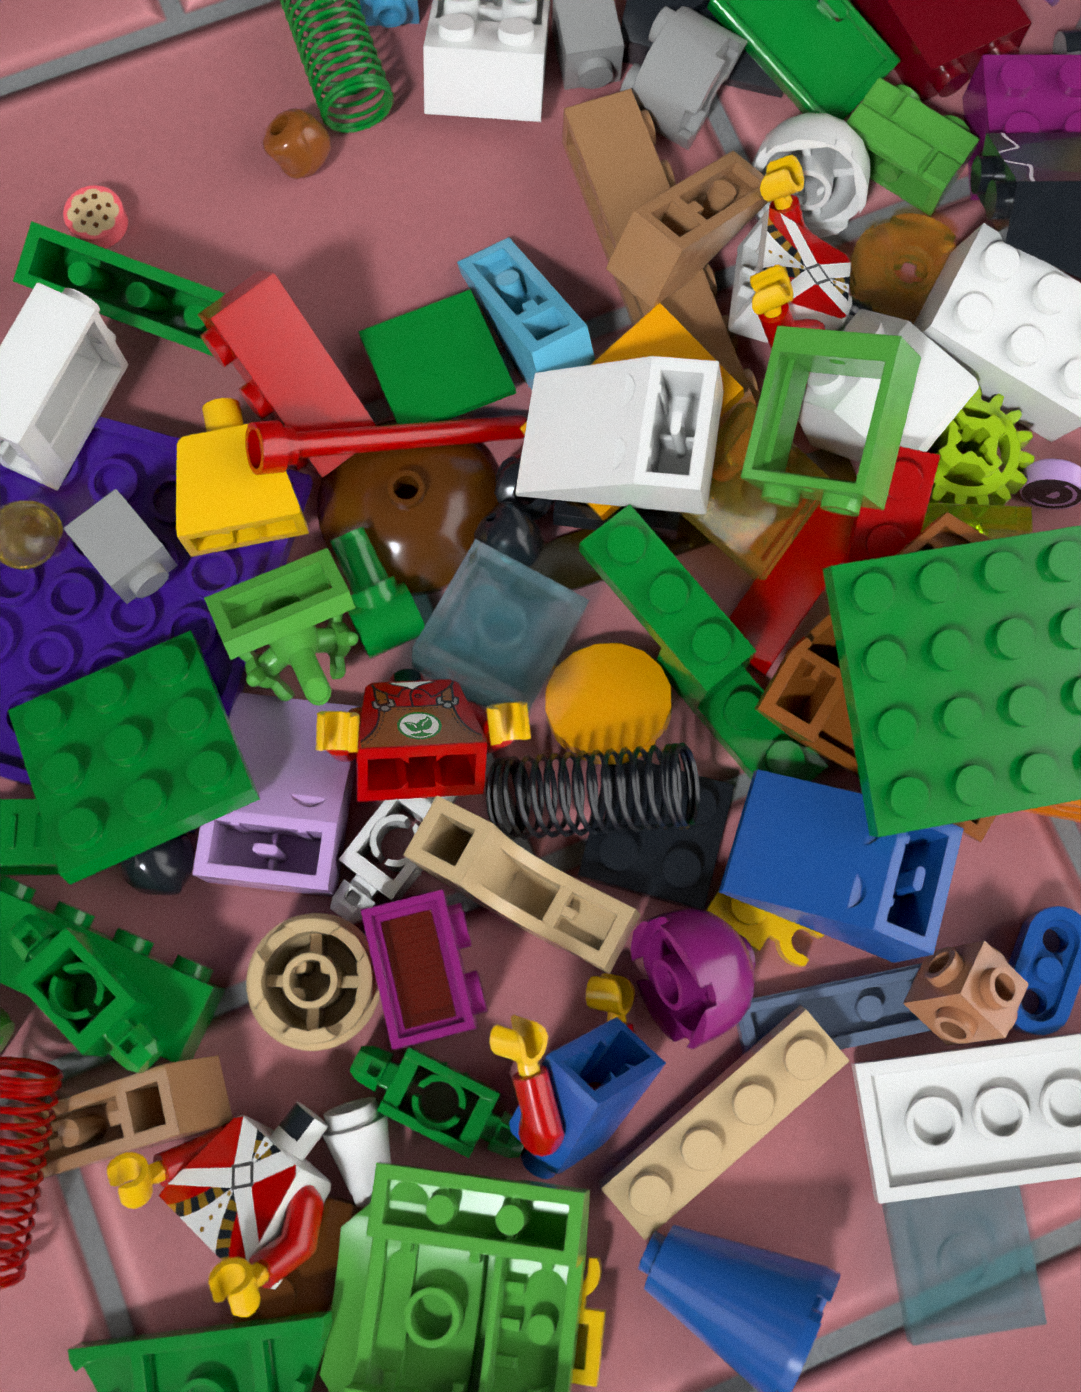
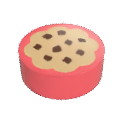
[63,185,128,248]

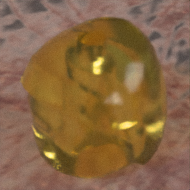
[0,500,63,570]

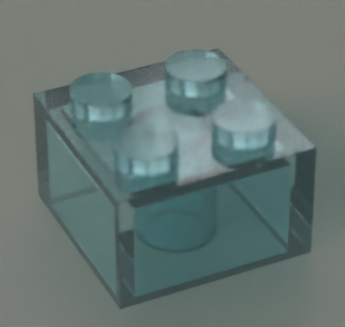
[412,539,590,716]

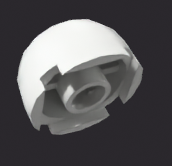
[752,112,870,238]

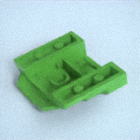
[320,1162,590,1392]

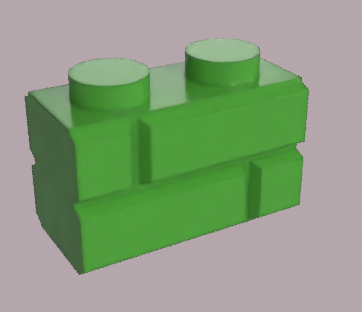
[846,77,980,216]

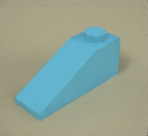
[457,237,595,390]

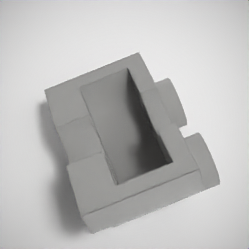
[620,6,748,150]

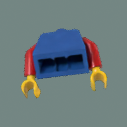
[490,973,666,1179]

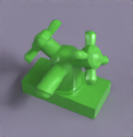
[204,548,358,706]

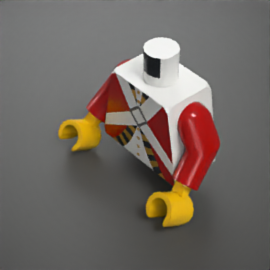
[728,155,872,350]
[107,1102,331,1317]

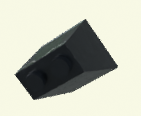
[970,132,1081,278]

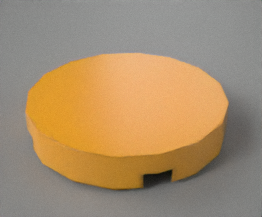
[545,643,671,765]

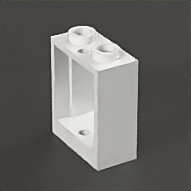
[0,282,128,491]

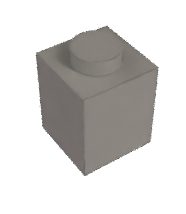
[552,0,624,90]
[63,489,177,604]

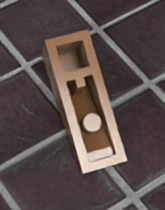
[606,151,768,308]
[13,1055,233,1181]

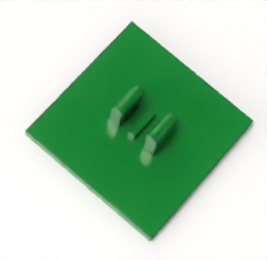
[358,289,516,424]

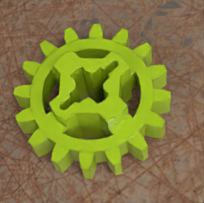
[927,386,1035,519]

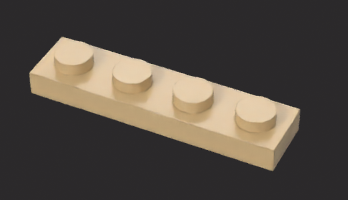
[599,1005,850,1240]

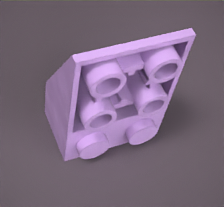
[192,693,360,897]

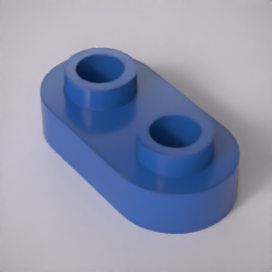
[1008,906,1081,1035]

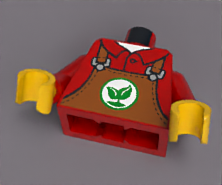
[315,669,531,802]

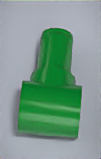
[330,527,427,659]

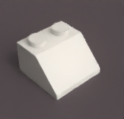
[798,309,979,463]

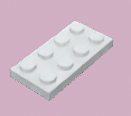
[851,1033,1081,1204]

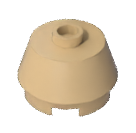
[246,913,380,1051]

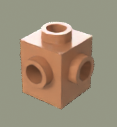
[903,940,1029,1046]

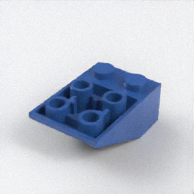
[719,769,964,963]

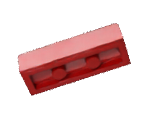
[729,500,854,675]

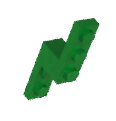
[579,504,828,781]

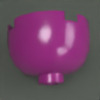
[630,909,756,1049]

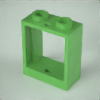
[741,326,921,516]

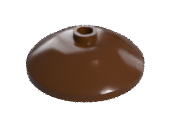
[317,420,499,596]

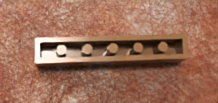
[562,88,759,438]

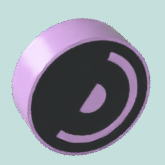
[1020,459,1081,509]

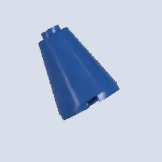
[638,1225,841,1392]

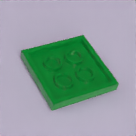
[8,630,260,885]

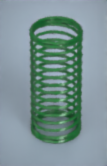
[280,0,394,133]

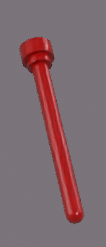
[245,415,527,475]

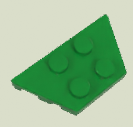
[68,1310,333,1392]

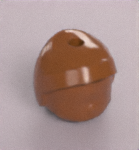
[263,109,331,179]

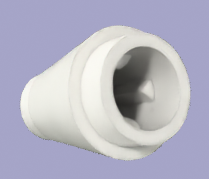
[322,1097,391,1207]

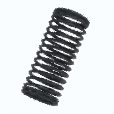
[485,742,700,840]

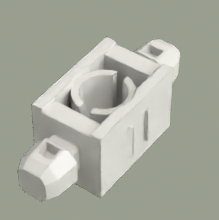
[330,796,458,925]

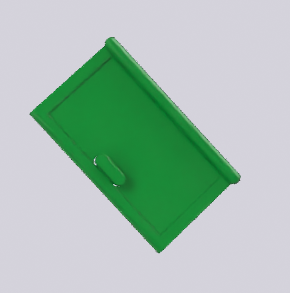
[707,0,901,120]

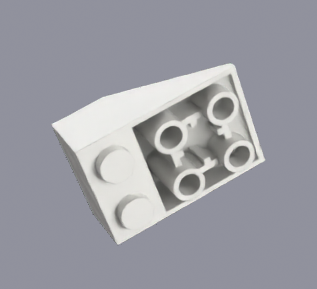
[423,0,551,122]
[515,356,724,514]

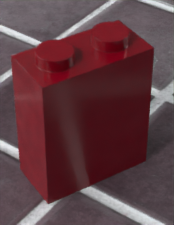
[850,0,1032,103]

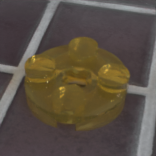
[849,213,957,325]

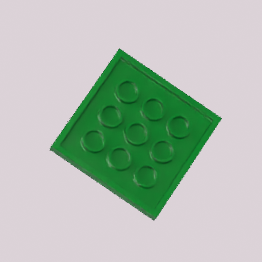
[823,525,1081,837]

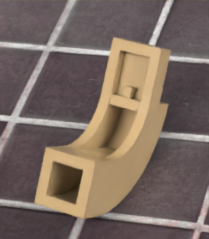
[403,796,640,974]

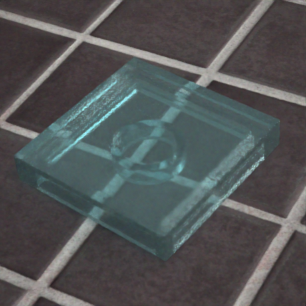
[882,1185,1047,1346]

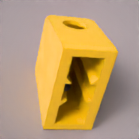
[176,398,309,557]

